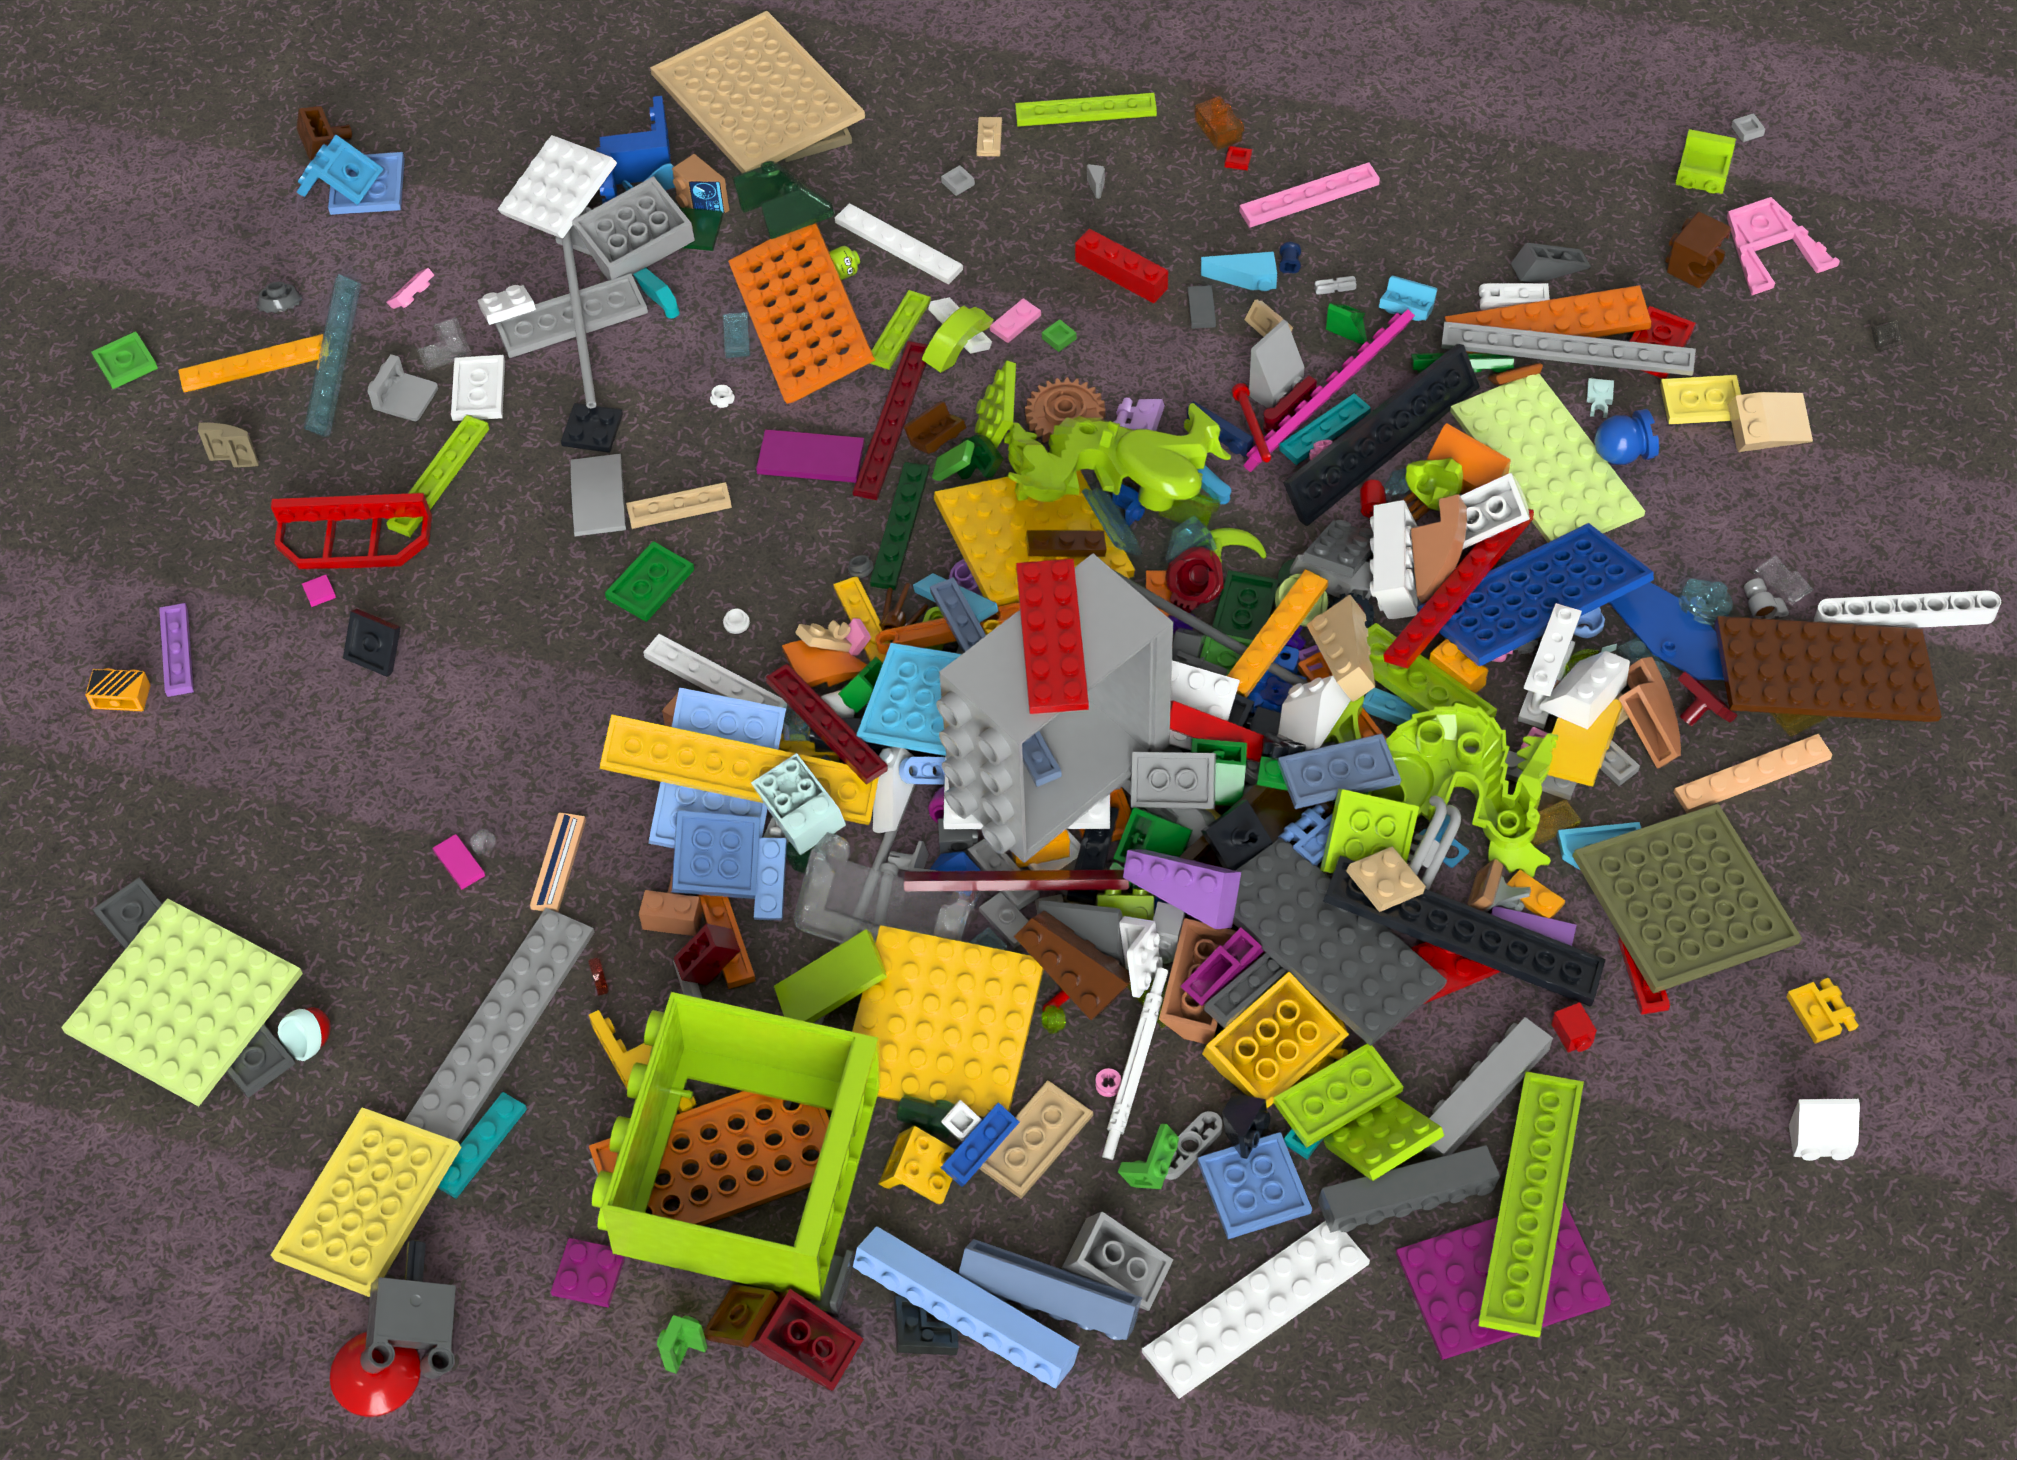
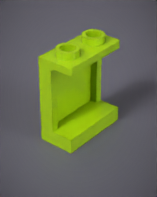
[1675,129,1736,194]

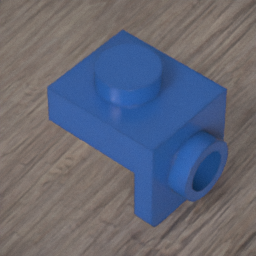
[1112,484,1145,527]

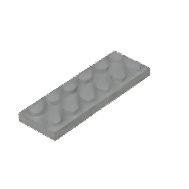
[494,273,648,358]

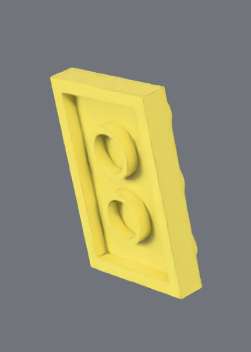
[1660,375,1741,424]

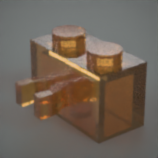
[1195,96,1244,150]

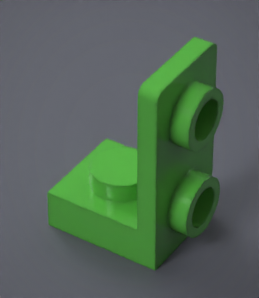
[1118,1124,1179,1189]

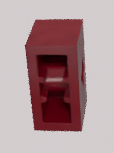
[673,923,741,985]

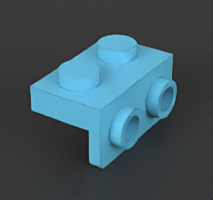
[1379,276,1437,321]

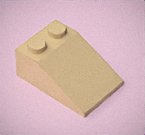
[1728,392,1813,452]

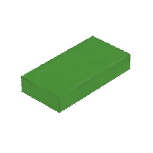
[932,440,974,481]

